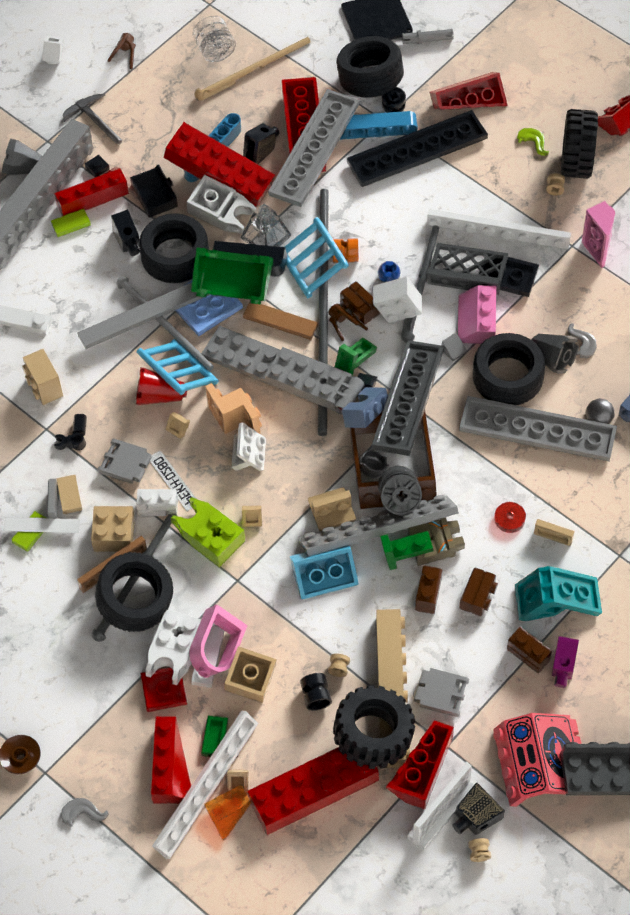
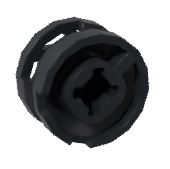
[382,87,406,113]

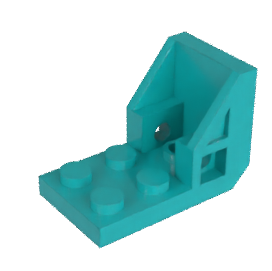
[515,566,602,622]

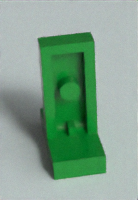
[334,338,377,376]
[380,531,434,570]

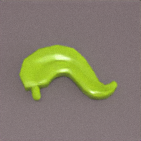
[517,128,549,156]

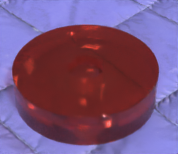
[494,502,526,533]

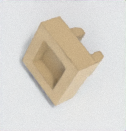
[165,412,190,439]
[242,506,262,527]

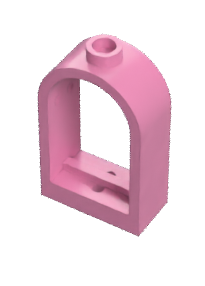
[189,604,248,678]

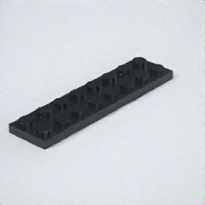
[347,110,488,187]

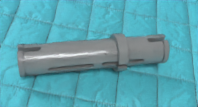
[402,29,454,44]

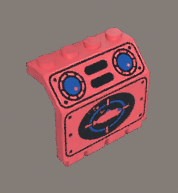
[493,713,581,807]

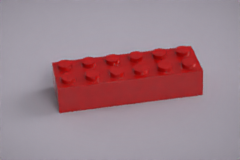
[282,77,326,172]
[163,122,275,208]
[247,747,379,835]

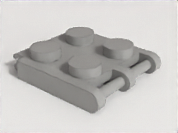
[97,439,152,484]
[414,668,470,717]

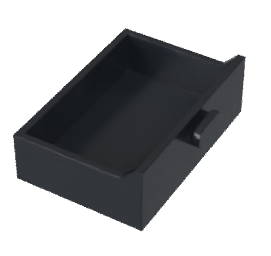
[130,164,178,218]

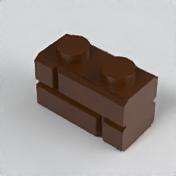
[340,281,380,324]
[415,566,442,614]
[459,567,498,616]
[507,627,552,673]

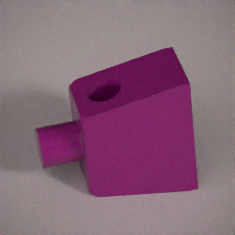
[552,636,579,688]

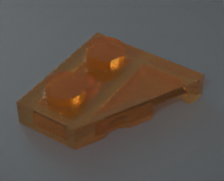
[204,785,251,841]

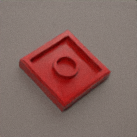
[140,667,187,712]

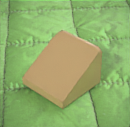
[227,770,249,793]

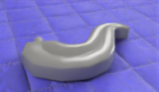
[568,323,597,359]
[61,798,109,827]

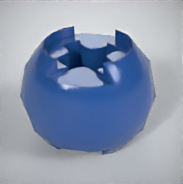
[378,261,401,283]

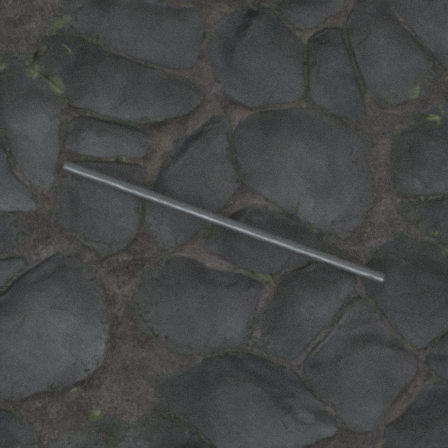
[318,189,329,436]

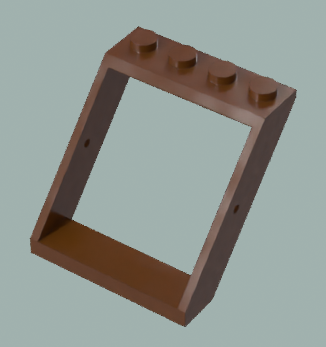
[350,411,437,509]

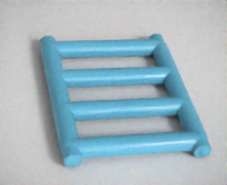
[285,217,349,298]
[137,339,219,395]

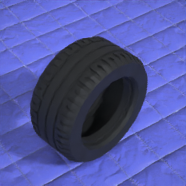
[336,36,404,98]
[139,213,209,284]
[473,333,545,405]
[95,552,173,632]

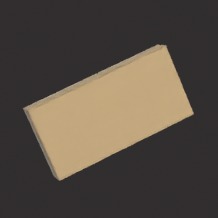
[56,475,82,514]
[534,519,575,546]

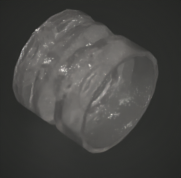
[192,16,236,62]

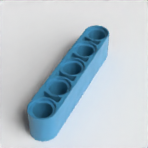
[340,111,418,140]
[184,113,241,182]

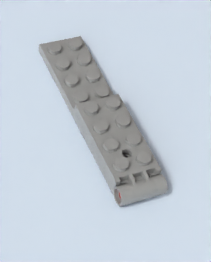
[201,326,364,415]

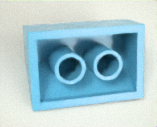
[290,545,359,599]

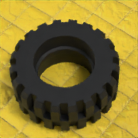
[561,109,598,179]
[333,685,415,769]

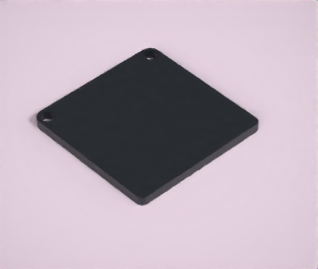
[341,0,413,40]

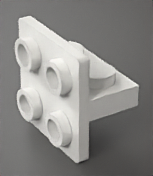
[231,422,266,471]

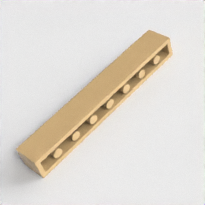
[376,609,410,768]

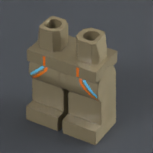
[408,517,465,566]

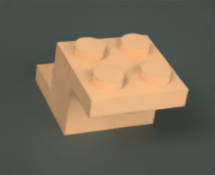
[205,383,262,434]

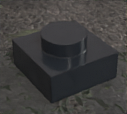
[85,155,110,177]

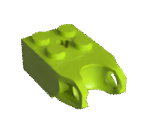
[171,497,245,568]

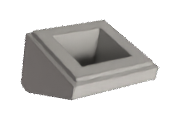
[441,333,467,361]

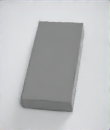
[47,478,58,518]

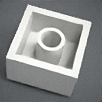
[373,277,422,323]

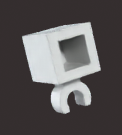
[42,36,63,64]

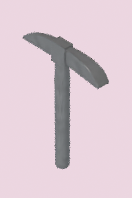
[63,94,122,145]

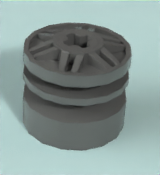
[378,466,422,515]

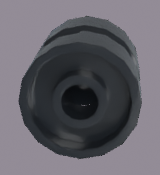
[300,673,332,711]

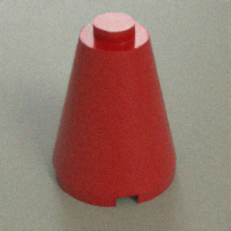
[136,367,187,405]

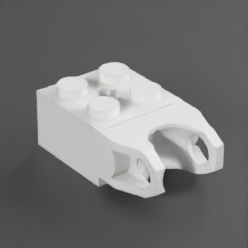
[187,175,257,234]
[145,610,201,685]

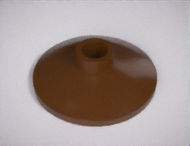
[0,735,41,774]

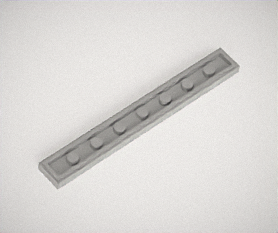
[77,282,210,349]

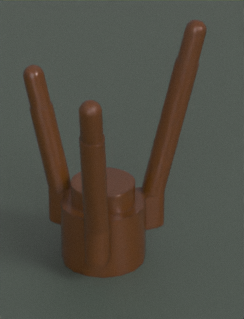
[107,33,136,69]
[328,304,368,341]

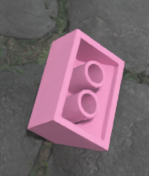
[582,201,615,268]
[458,285,496,344]

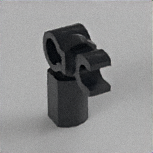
[54,414,87,451]

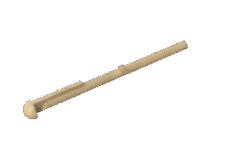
[194,37,311,101]

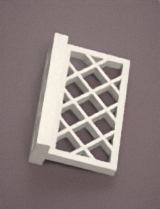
[407,762,474,850]

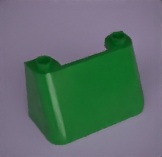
[191,247,273,305]

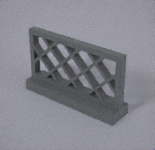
[427,243,508,295]

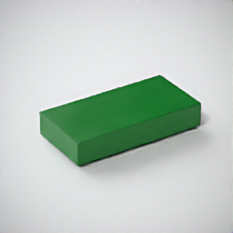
[201,715,229,757]

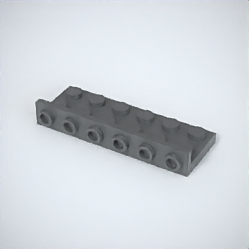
[560,742,630,796]

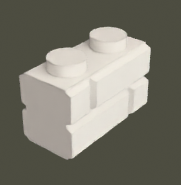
[137,489,178,516]

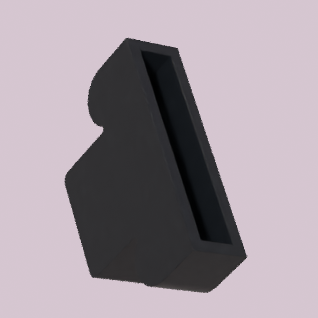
[212,241,288,277]

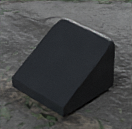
[357,373,378,391]

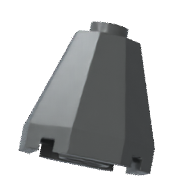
[2,138,42,175]
[532,334,579,374]

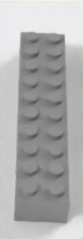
[0,119,94,270]

